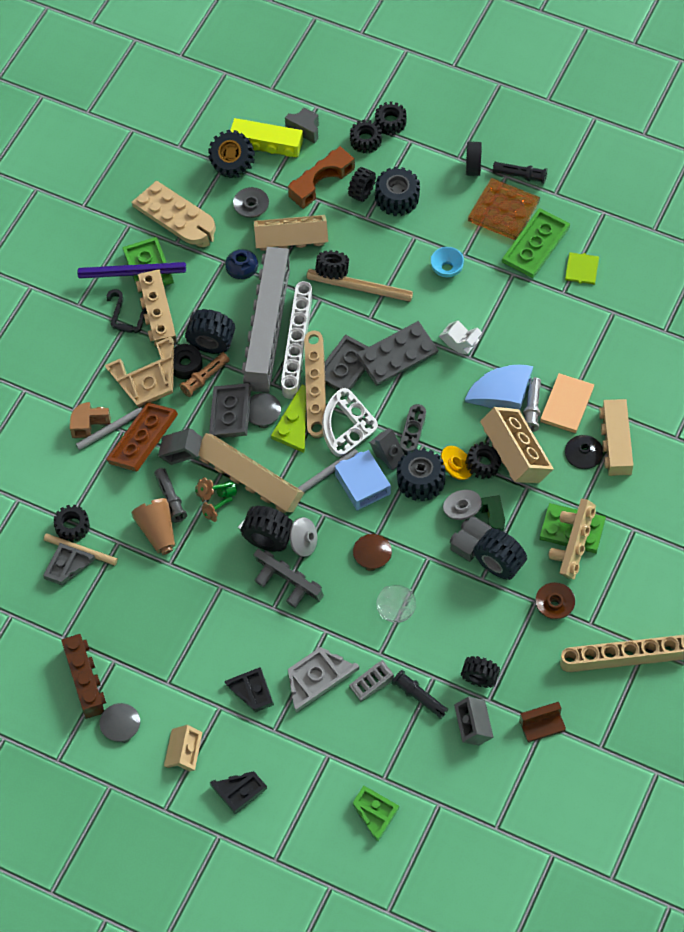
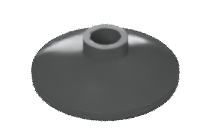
[233,187,269,218]

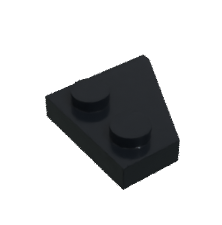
[224,667,274,712]

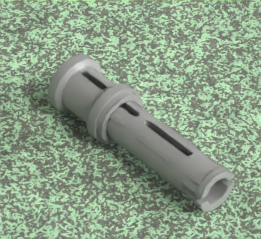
[523,377,541,432]

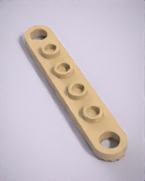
[304,331,326,438]

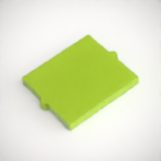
[565,252,599,285]

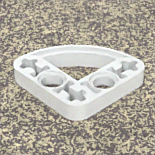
[322,388,378,457]

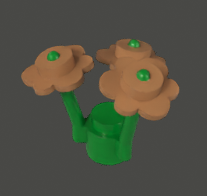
[195,478,237,522]

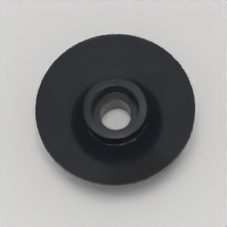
[565,435,603,469]

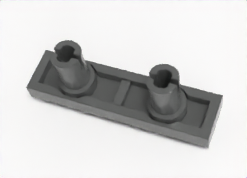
[253,549,324,608]

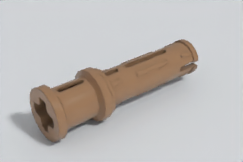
[179,352,230,397]

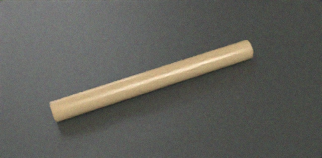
[44,533,118,566]

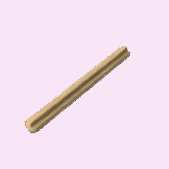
[307,269,413,302]

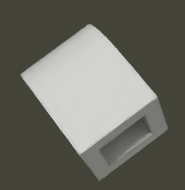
[439,320,482,354]

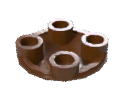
[353,534,392,571]

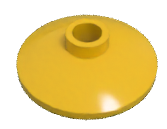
[440,446,472,480]

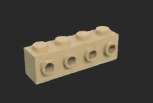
[136,269,177,347]

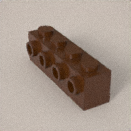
[61,634,106,719]

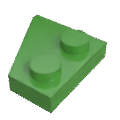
[353,786,399,841]

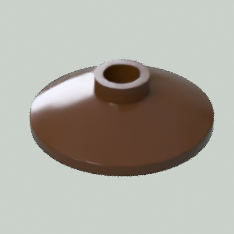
[535,582,575,619]

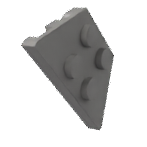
[288,647,359,713]

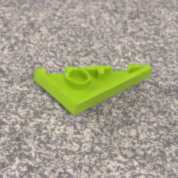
[271,384,306,453]

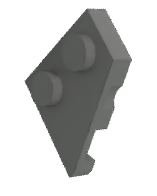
[43,543,95,585]

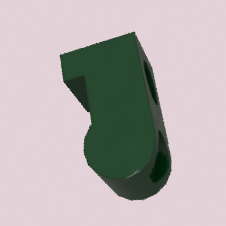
[481,495,505,532]

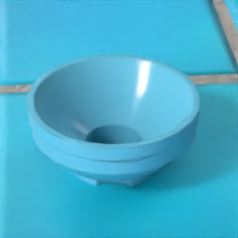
[431,247,464,277]

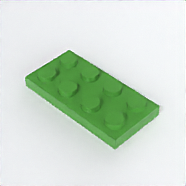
[502,208,570,278]

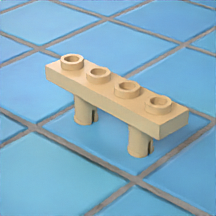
[549,499,596,580]

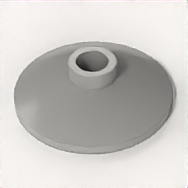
[443,490,482,520]
[289,517,317,557]

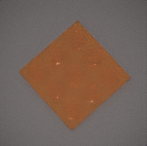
[468,178,540,240]

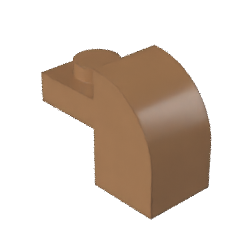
[70,402,111,438]

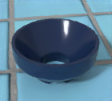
[225,249,258,280]

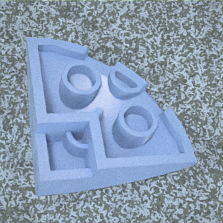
[465,365,533,410]

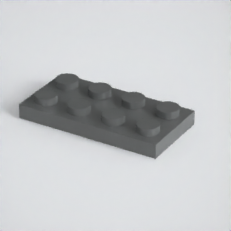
[356,321,439,386]

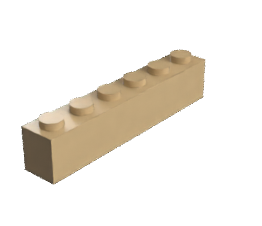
[199,433,304,513]

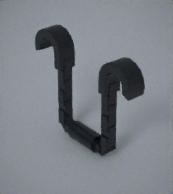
[107,289,146,333]

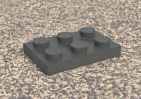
[325,334,368,391]
[209,383,252,438]

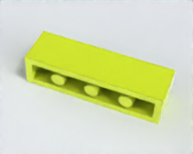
[231,118,303,158]

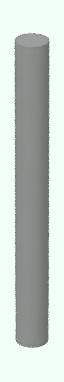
[76,407,142,450]
[298,449,358,492]

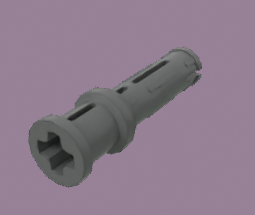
[154,468,187,523]

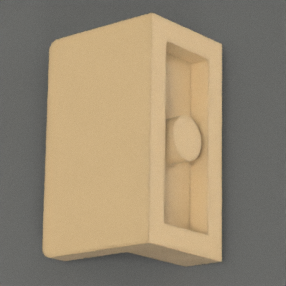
[164,725,203,772]

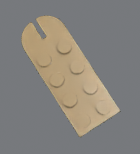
[132,181,216,247]

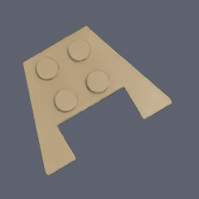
[105,336,174,407]

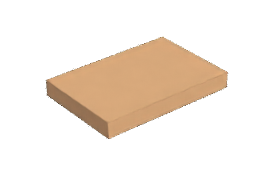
[540,373,594,433]

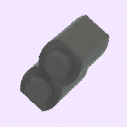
[450,516,492,562]

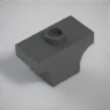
[285,107,319,143]
[369,428,405,470]

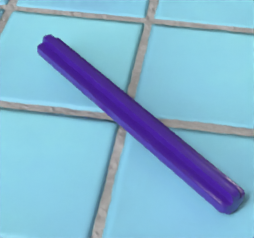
[77,262,186,279]

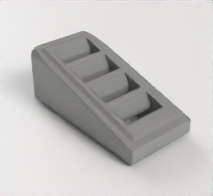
[349,660,394,702]

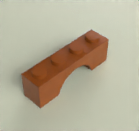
[288,147,355,209]

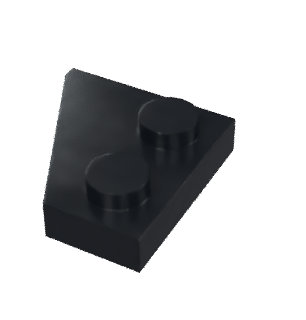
[210,771,267,814]

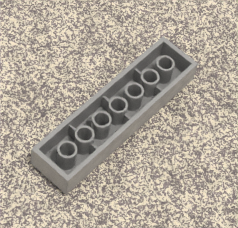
[242,247,290,393]

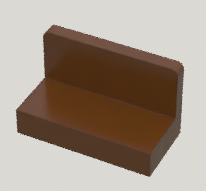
[519,701,566,742]

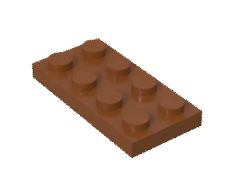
[106,402,178,472]

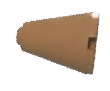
[131,498,175,555]

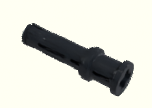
[493,161,548,184]
[392,670,448,719]

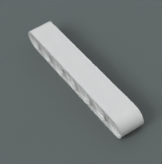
[281,281,312,399]

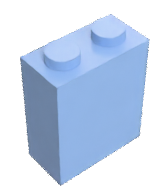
[335,450,391,510]

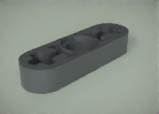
[400,404,426,455]

